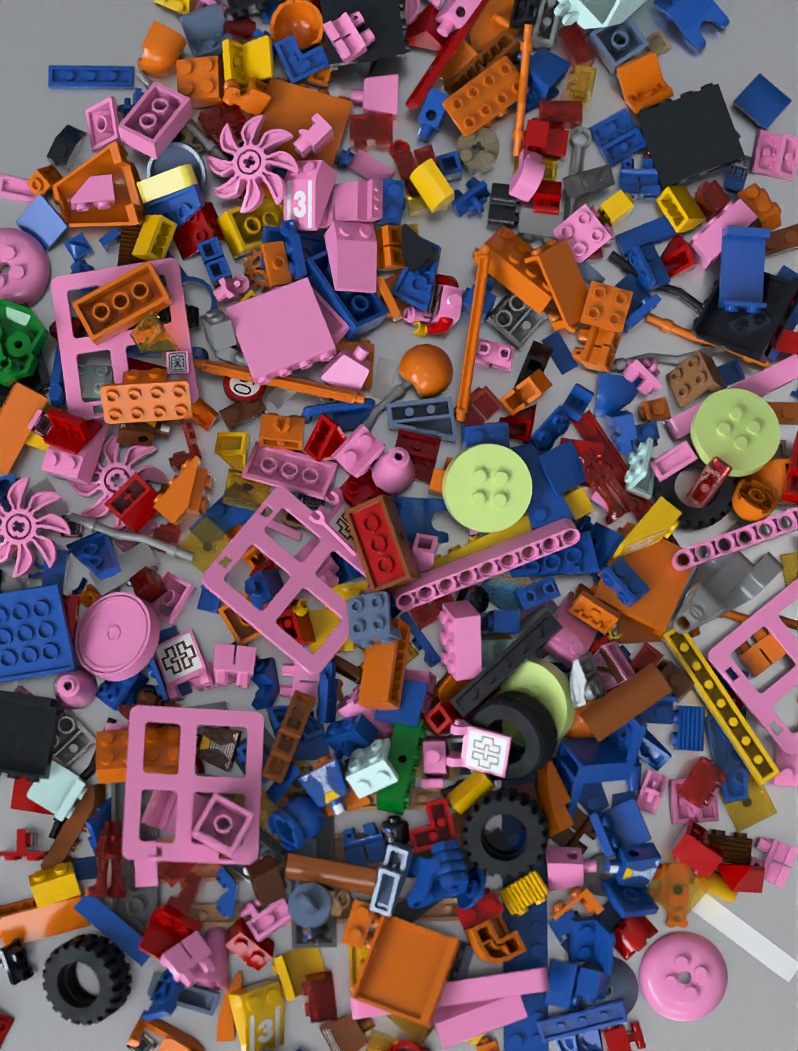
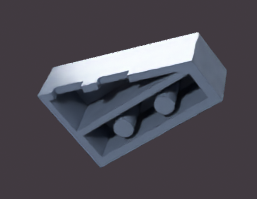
[386,396,457,443]

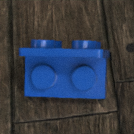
[96,672,149,715]

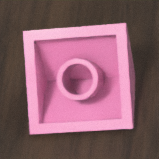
[85,96,125,151]
[148,571,197,626]

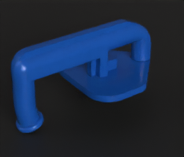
[300,393,376,431]

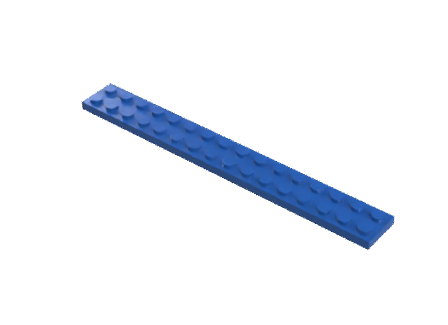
[501,741,549,1051]

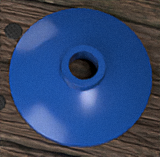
[457,868,487,910]

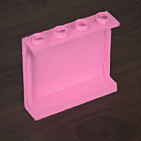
[226,277,336,385]

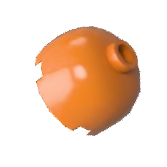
[732,479,778,522]

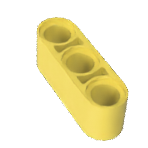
[136,163,198,204]

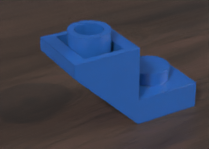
[250,657,280,710]
[216,866,238,919]

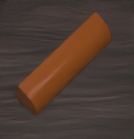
[444,30,521,96]
[579,663,672,742]
[284,852,378,895]

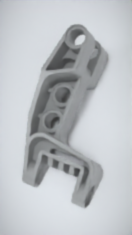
[673,521,784,634]

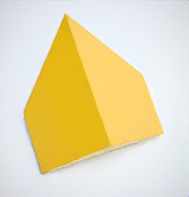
[214,432,251,479]

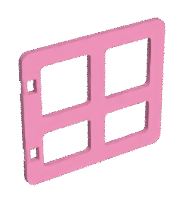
[51,258,199,421]
[201,487,372,675]
[708,578,798,755]
[122,705,264,865]

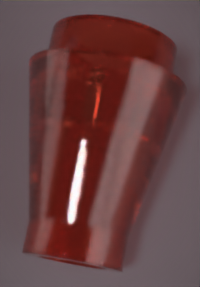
[223,18,256,39]

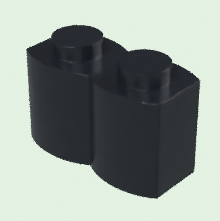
[487,182,521,230]

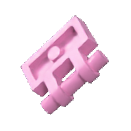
[239,898,292,943]

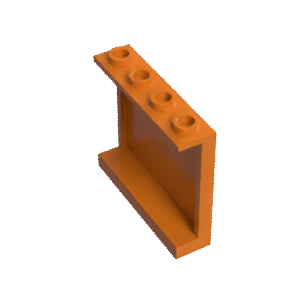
[258,77,353,168]
[589,522,693,637]
[350,915,461,1028]

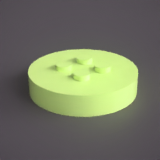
[690,388,780,477]
[442,443,532,532]
[493,658,576,748]

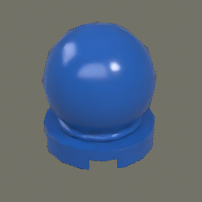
[267,795,325,852]

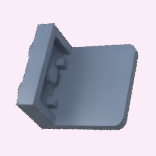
[180,3,233,58]
[348,591,402,648]

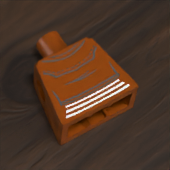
[319,1013,375,1051]

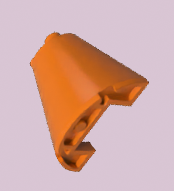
[52,141,146,227]

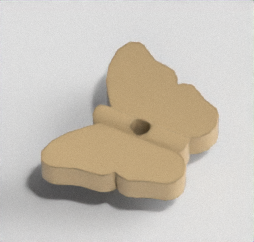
[329,888,352,916]

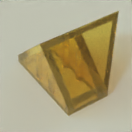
[129,311,180,352]

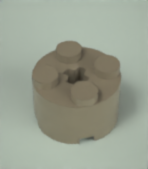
[456,127,500,175]

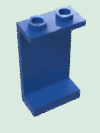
[718,226,770,313]

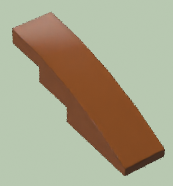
[261,690,316,784]

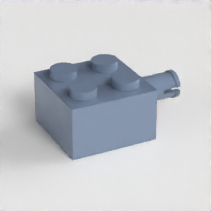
[588,16,650,75]

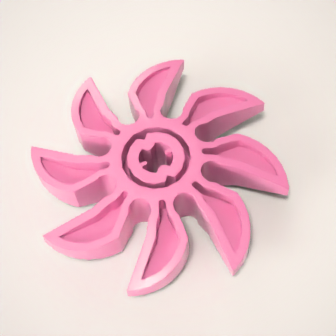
[206,115,300,214]
[69,433,168,531]
[0,477,71,578]

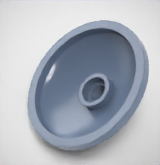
[146,142,207,193]
[577,957,638,1015]

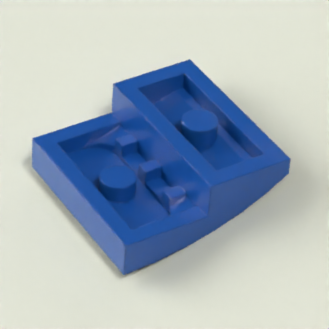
[733,73,792,130]
[588,108,647,166]
[374,679,428,728]

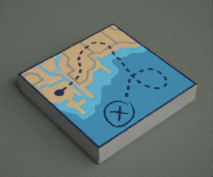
[481,557,535,611]

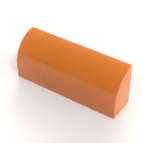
[0,380,48,475]
[358,618,411,710]
[0,885,90,947]

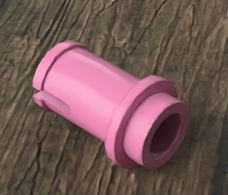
[403,306,432,323]

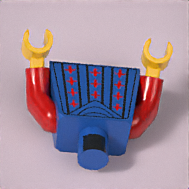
[244,559,310,618]

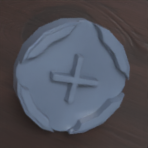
[288,882,333,928]

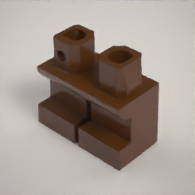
[549,807,597,855]

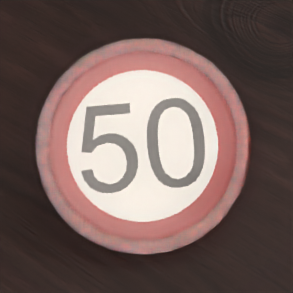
[223,376,267,404]

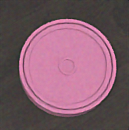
[75,592,160,681]

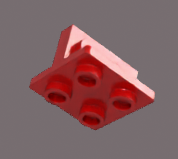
[43,407,102,455]
[0,828,49,861]

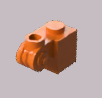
[222,76,272,116]

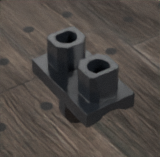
[0,938,34,985]

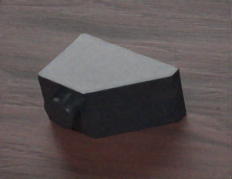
[46,124,87,172]
[402,223,439,276]
[514,340,554,387]

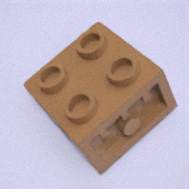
[666,350,727,408]

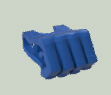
[653,0,730,51]
[388,495,450,543]
[406,840,469,908]

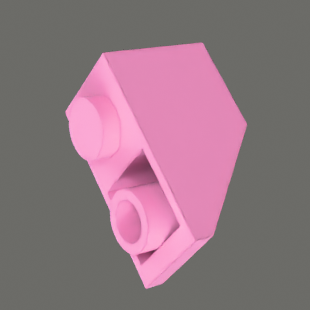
[71,174,115,212]

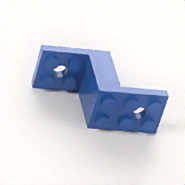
[554,715,648,819]

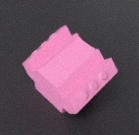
[319,178,383,229]
[141,790,211,844]

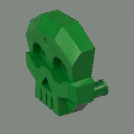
[0,299,49,388]

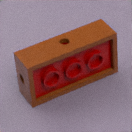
[344,495,421,593]

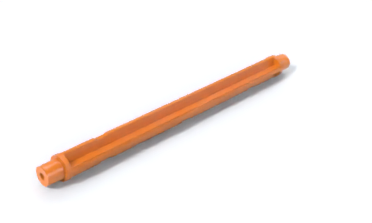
[455,246,492,422]
[194,359,366,404]

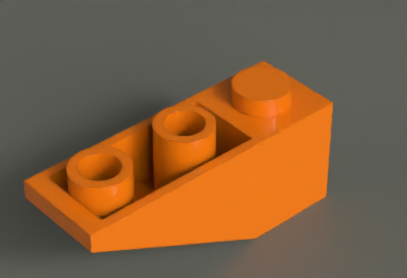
[153,456,201,526]

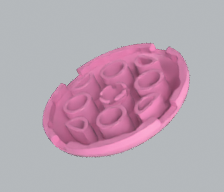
[0,228,50,307]
[639,931,728,1022]

